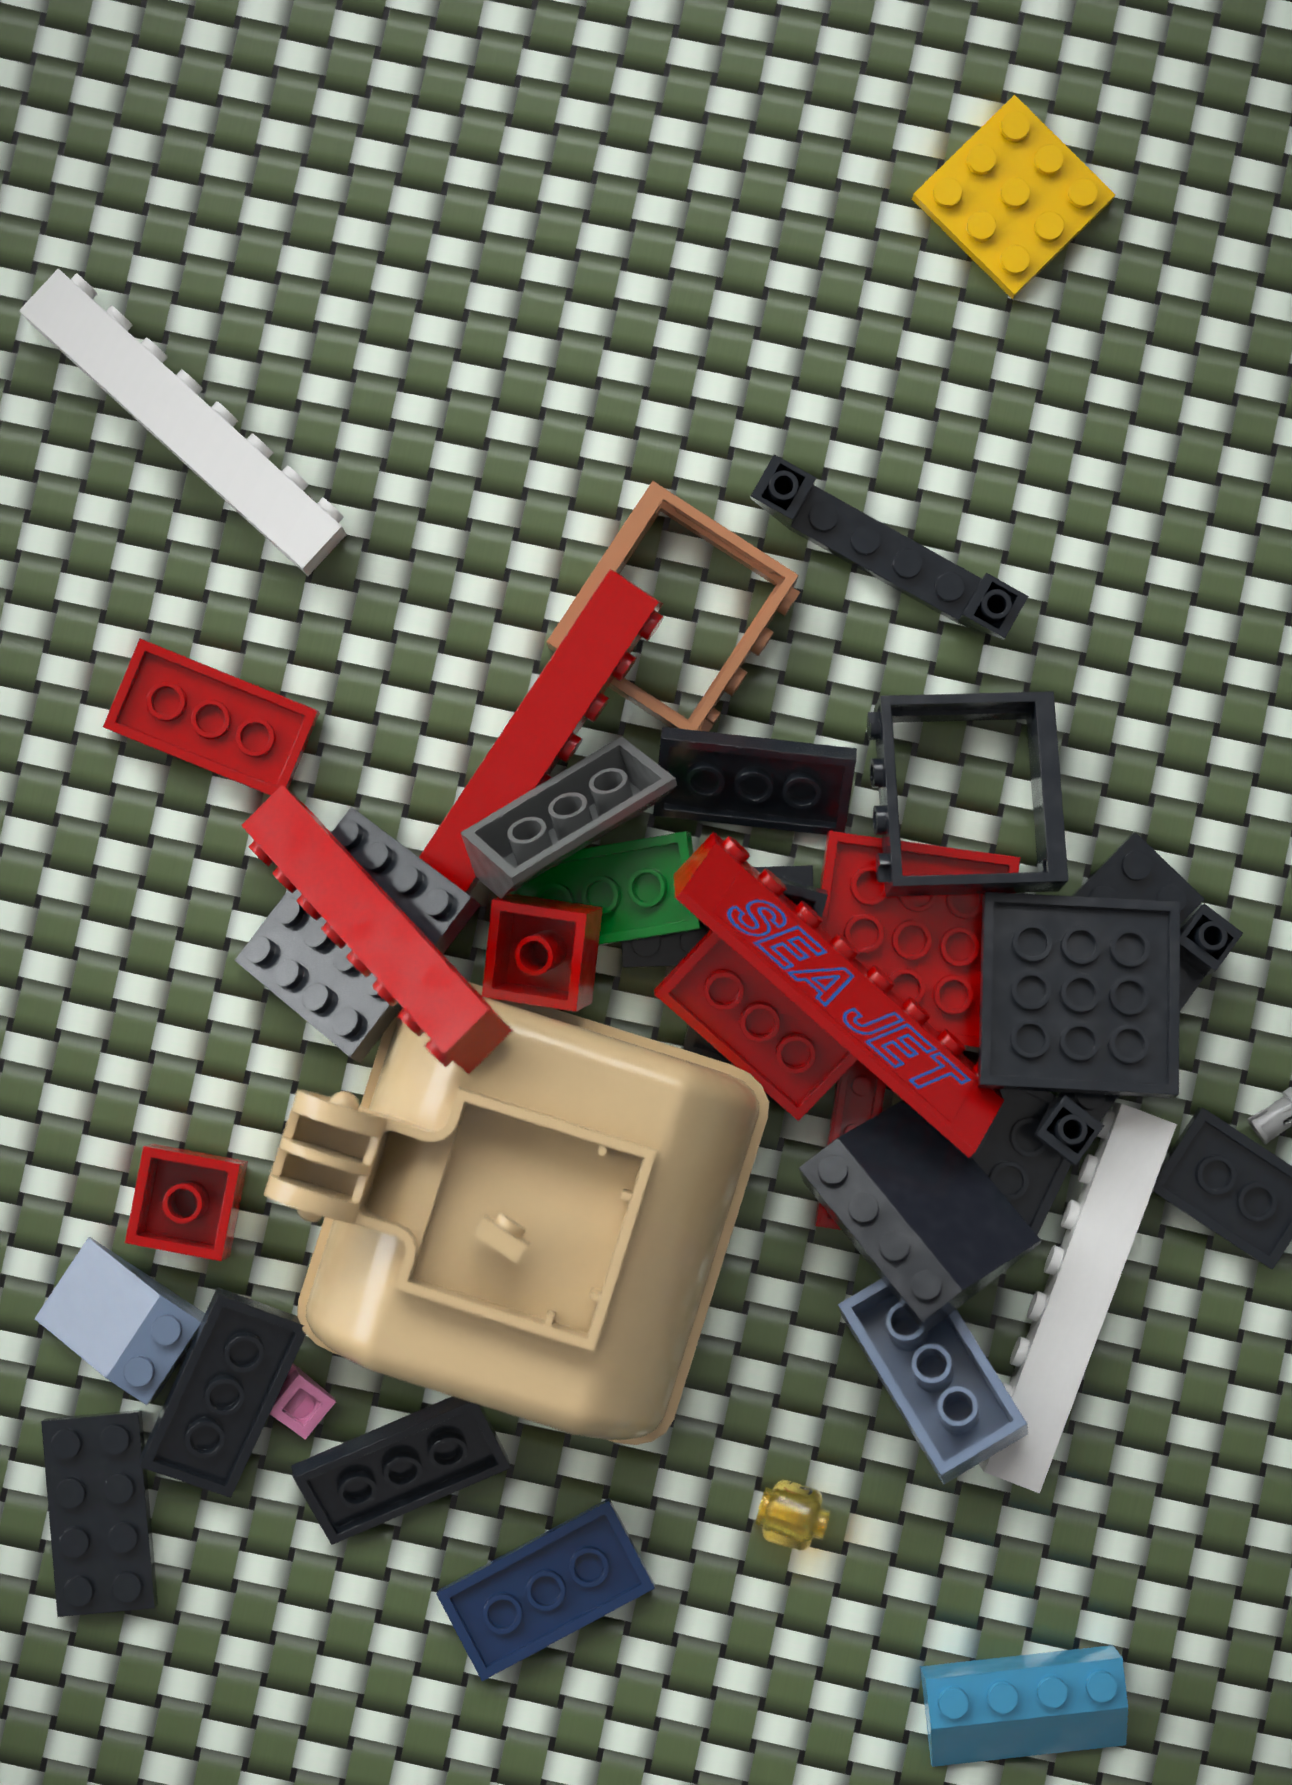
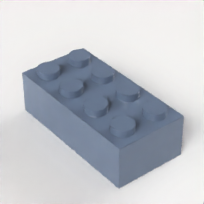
[838,1279,1028,1485]

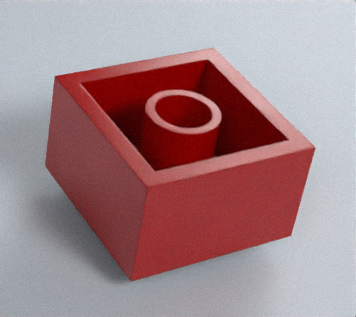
[482,893,603,1012]
[125,1144,248,1261]

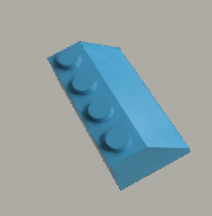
[920,1645,1128,1767]

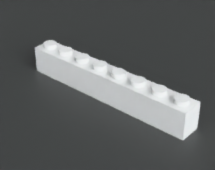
[19,269,347,576]
[979,1102,1177,1493]

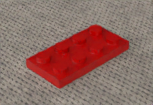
[103,638,320,796]
[654,930,858,1121]

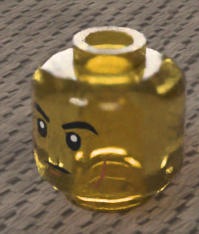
[755,1480,831,1551]

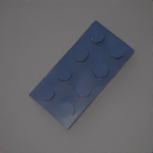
[436,1498,655,1681]

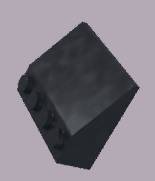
[799,1100,1041,1333]

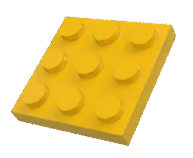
[912,95,1115,299]

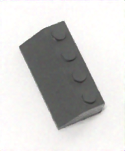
[461,736,677,899]

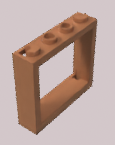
[546,481,800,732]

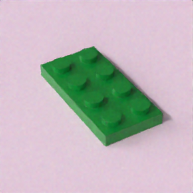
[511,831,705,946]

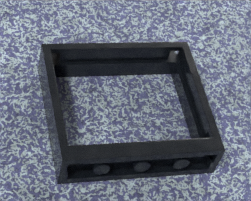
[867,691,1069,897]

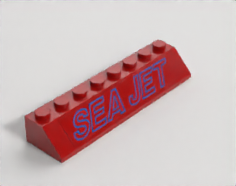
[673,832,1004,1158]

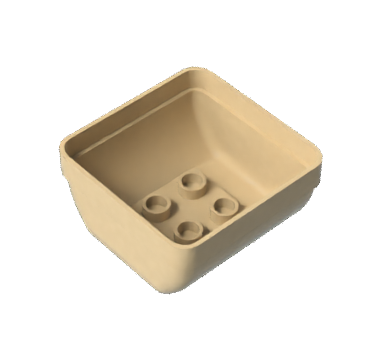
[264,982,769,1445]

